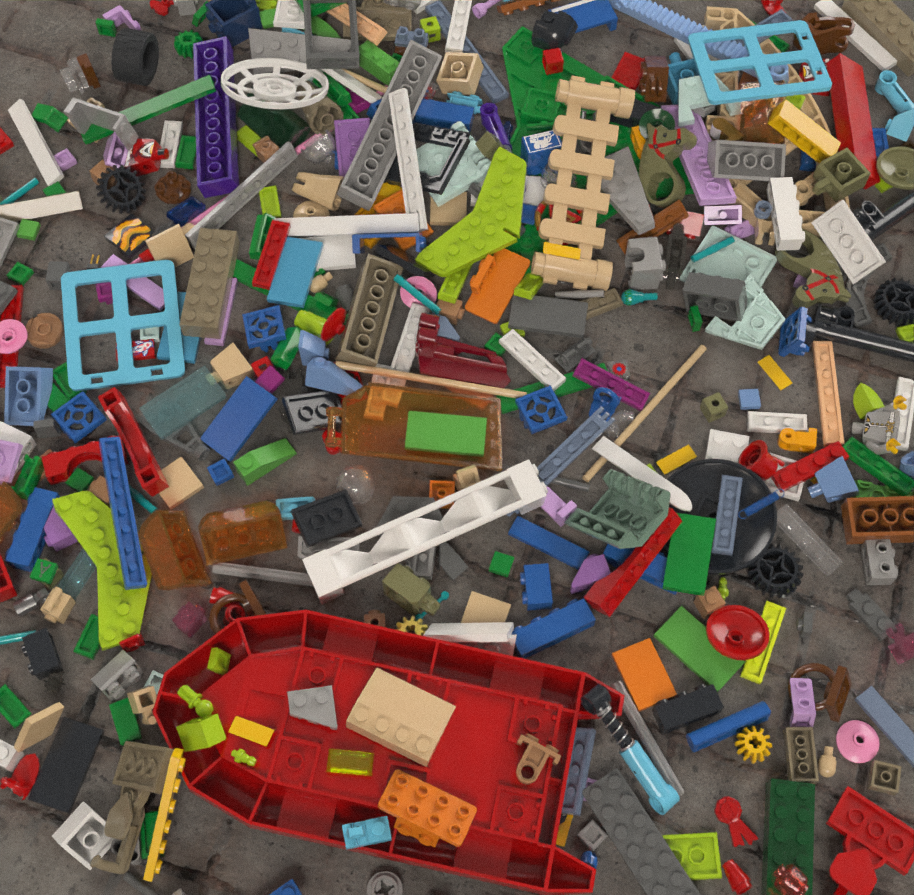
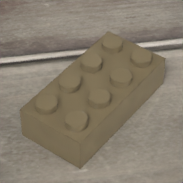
[783,727,819,784]

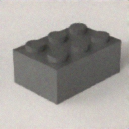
[682,272,748,321]

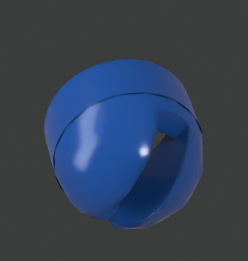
[580,851,598,869]

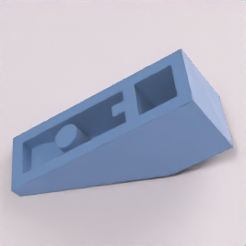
[305,357,366,399]

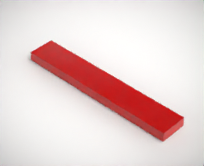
[0,285,24,388]

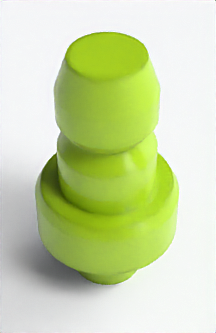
[717,577,729,600]
[231,749,257,766]

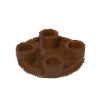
[154,171,191,204]

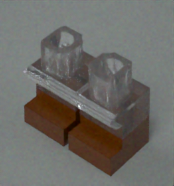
[60,53,101,94]

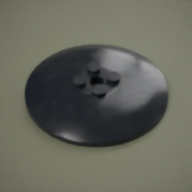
[663,459,777,575]

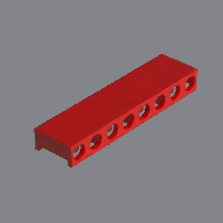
[826,53,880,190]

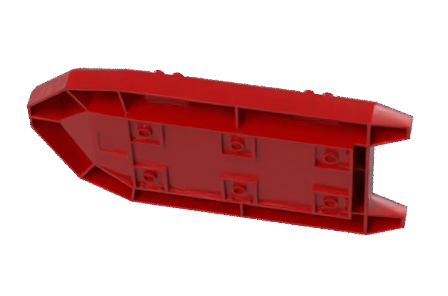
[152,610,625,895]

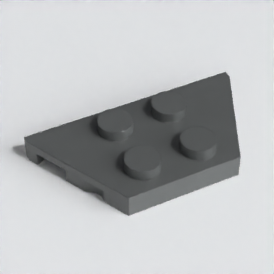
[377,496,449,536]

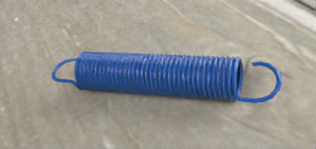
[738,489,785,519]

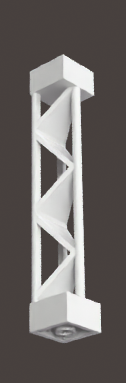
[302,459,548,604]

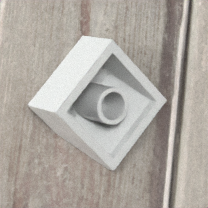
[52,801,114,870]

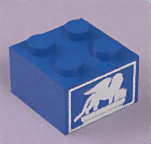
[520,130,562,176]

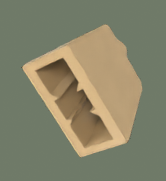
[205,343,255,389]

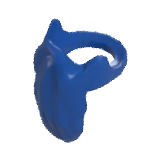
[589,387,622,422]

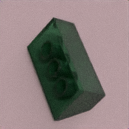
[237,86,311,149]

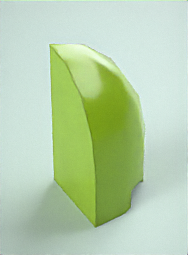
[853,383,884,419]

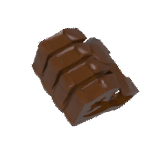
[793,13,856,55]

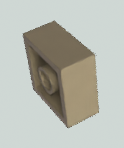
[867,760,902,796]

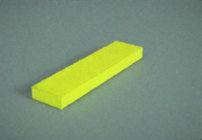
[740,601,786,684]

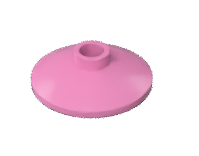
[400,276,437,308]
[0,319,28,354]
[836,720,879,763]

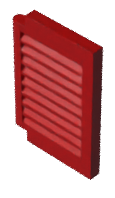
[611,52,644,90]

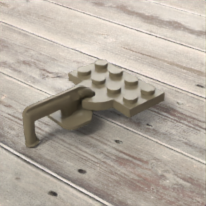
[343,0,412,41]
[90,741,174,874]

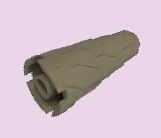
[296,81,343,136]

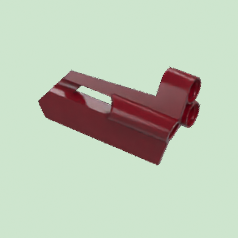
[415,313,511,389]

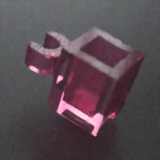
[172,602,207,639]
[886,623,914,664]

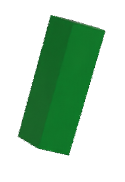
[312,72,352,107]
[249,213,276,260]
[271,327,302,371]

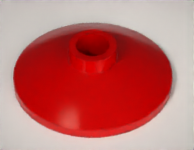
[321,308,347,342]

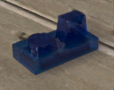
[166,196,206,227]

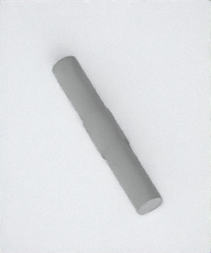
[555,290,604,299]

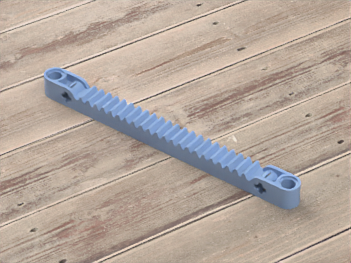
[608,0,789,85]

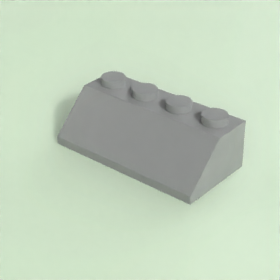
[707,140,786,181]

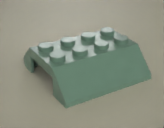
[564,469,671,549]

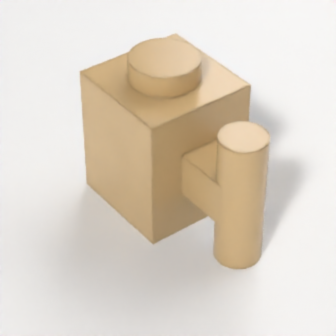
[40,587,76,624]
[127,686,157,725]

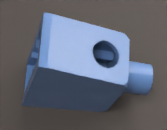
[807,456,859,502]

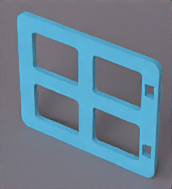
[688,20,832,105]
[61,260,185,391]

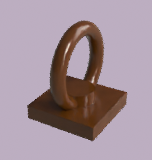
[209,580,266,634]
[788,663,852,723]

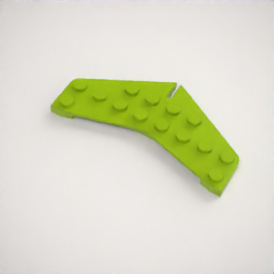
[415,147,527,277]
[52,491,156,651]

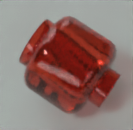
[773,864,809,895]

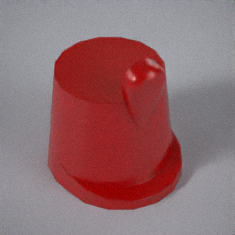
[738,440,785,481]

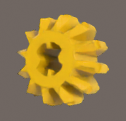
[734,726,772,764]

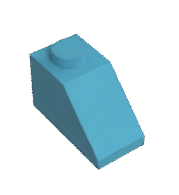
[885,108,914,142]

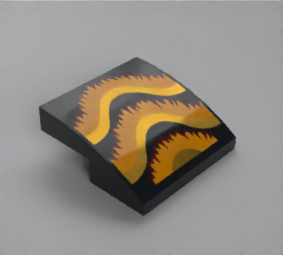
[104,214,154,259]

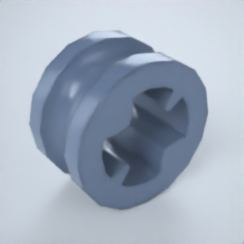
[754,200,772,219]

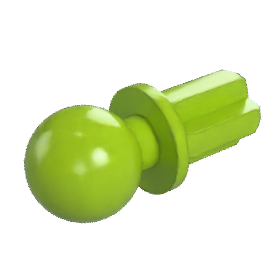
[177,685,213,717]

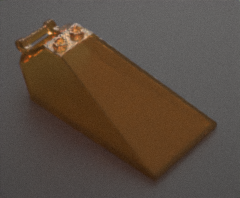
[325,382,503,471]

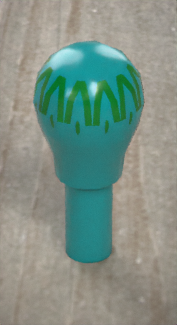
[621,289,658,306]

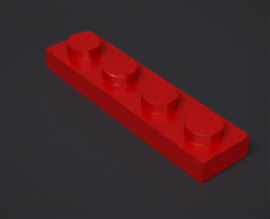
[252,220,291,290]
[771,441,849,493]

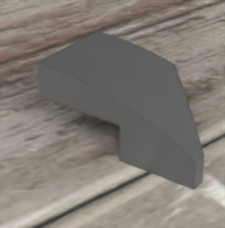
[437,542,468,580]

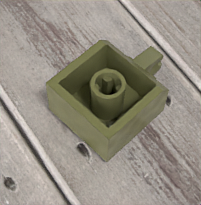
[812,148,871,202]
[382,563,441,616]

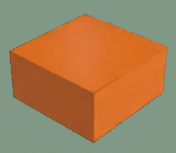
[429,480,455,509]

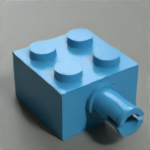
[667,52,699,105]

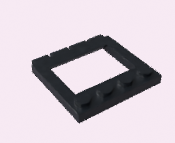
[383,123,470,195]

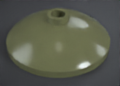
[876,147,914,190]

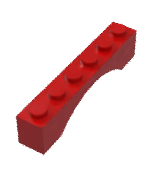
[98,387,169,497]
[584,508,682,617]

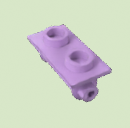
[725,219,755,239]

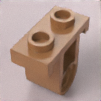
[516,733,561,785]

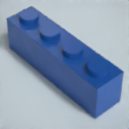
[412,99,474,134]
[5,487,60,572]
[603,544,677,595]
[511,598,596,659]

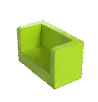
[176,714,226,752]

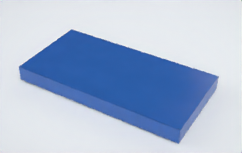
[200,376,277,462]

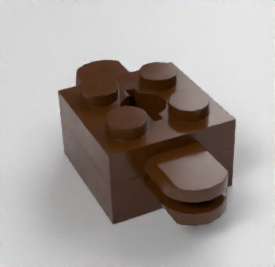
[639,56,669,102]

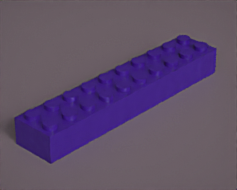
[193,36,239,198]

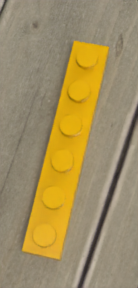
[143,748,186,882]

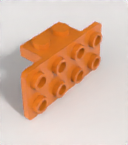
[465,248,530,324]
[378,770,477,848]

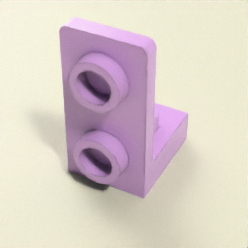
[103,5,141,30]
[540,487,577,527]
[790,678,816,727]

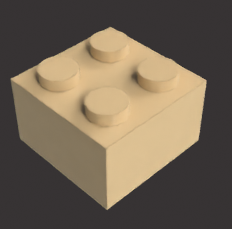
[436,52,484,95]

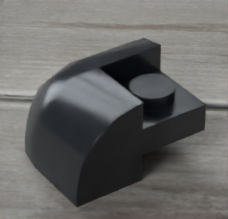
[532,10,578,50]

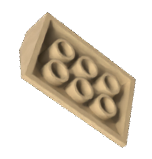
[346,668,456,767]

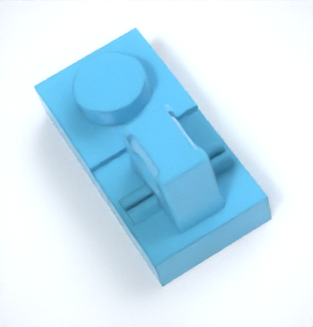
[274,496,315,521]
[342,816,392,850]

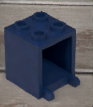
[205,0,263,47]

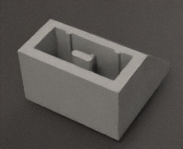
[90,650,144,702]

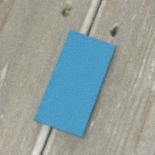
[267,237,324,308]
[157,292,201,364]

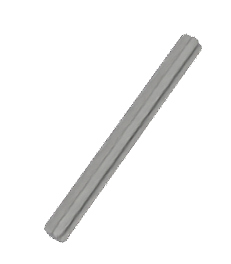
[212,561,313,587]
[611,681,684,797]

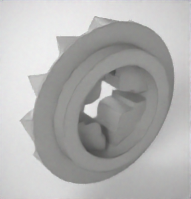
[367,871,403,895]

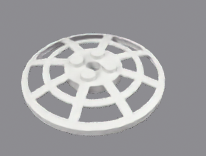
[221,58,329,109]

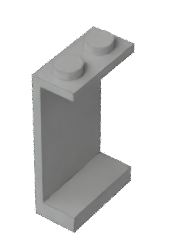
[64,97,139,151]

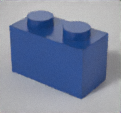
[520,563,553,611]

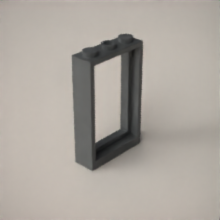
[303,0,359,69]

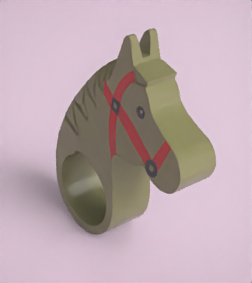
[639,123,697,209]
[775,229,851,308]

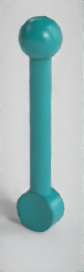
[415,591,449,621]

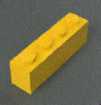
[768,100,841,164]

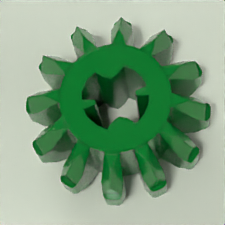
[174,29,203,59]

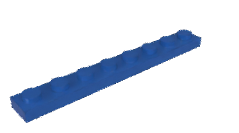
[99,437,147,590]

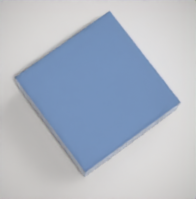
[738,389,761,410]

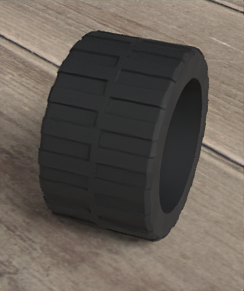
[111,28,159,86]

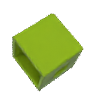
[420,16,441,43]

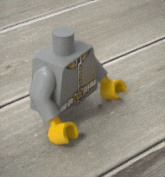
[852,395,907,455]

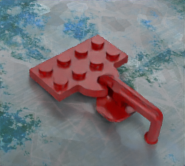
[825,786,914,895]

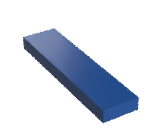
[508,516,589,570]

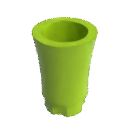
[294,310,334,345]

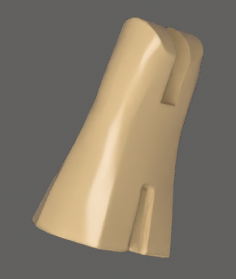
[292,172,345,211]

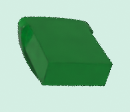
[192,1,208,27]

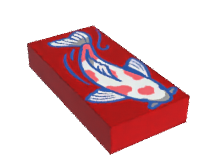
[116,339,156,362]

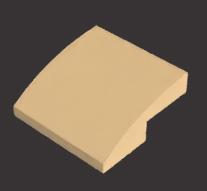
[145,224,194,267]
[461,591,511,623]

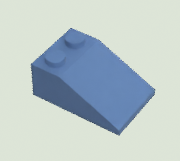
[4,366,53,426]

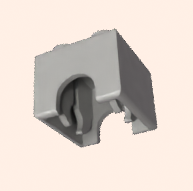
[624,237,666,290]

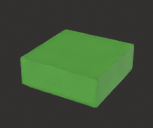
[16,219,41,241]

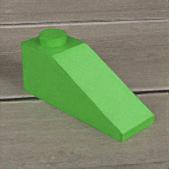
[233,438,297,486]

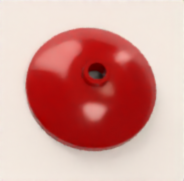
[706,605,770,660]

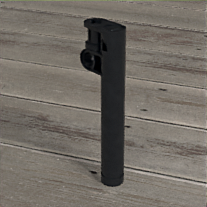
[852,191,914,241]
[812,302,914,363]

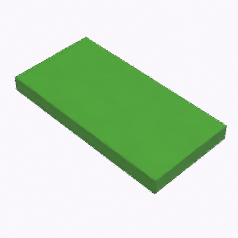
[405,411,487,457]
[654,606,745,693]

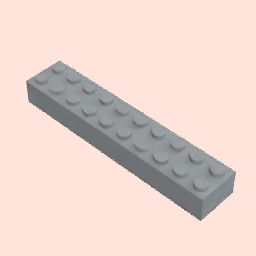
[337,40,442,211]

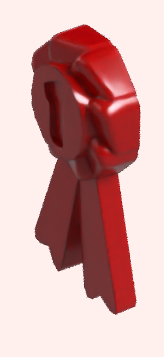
[714,796,758,847]

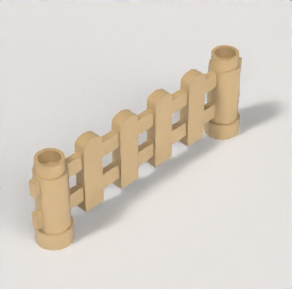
[531,75,635,291]

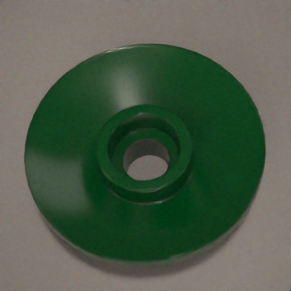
[639,109,675,140]

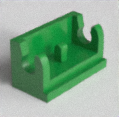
[9,454,44,500]

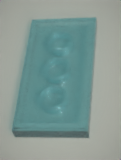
[139,366,227,440]

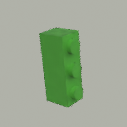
[359,40,400,86]

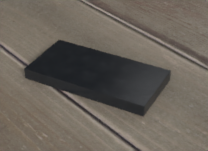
[28,717,105,814]

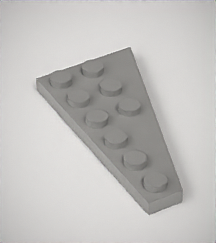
[248,28,351,75]
[586,147,655,235]

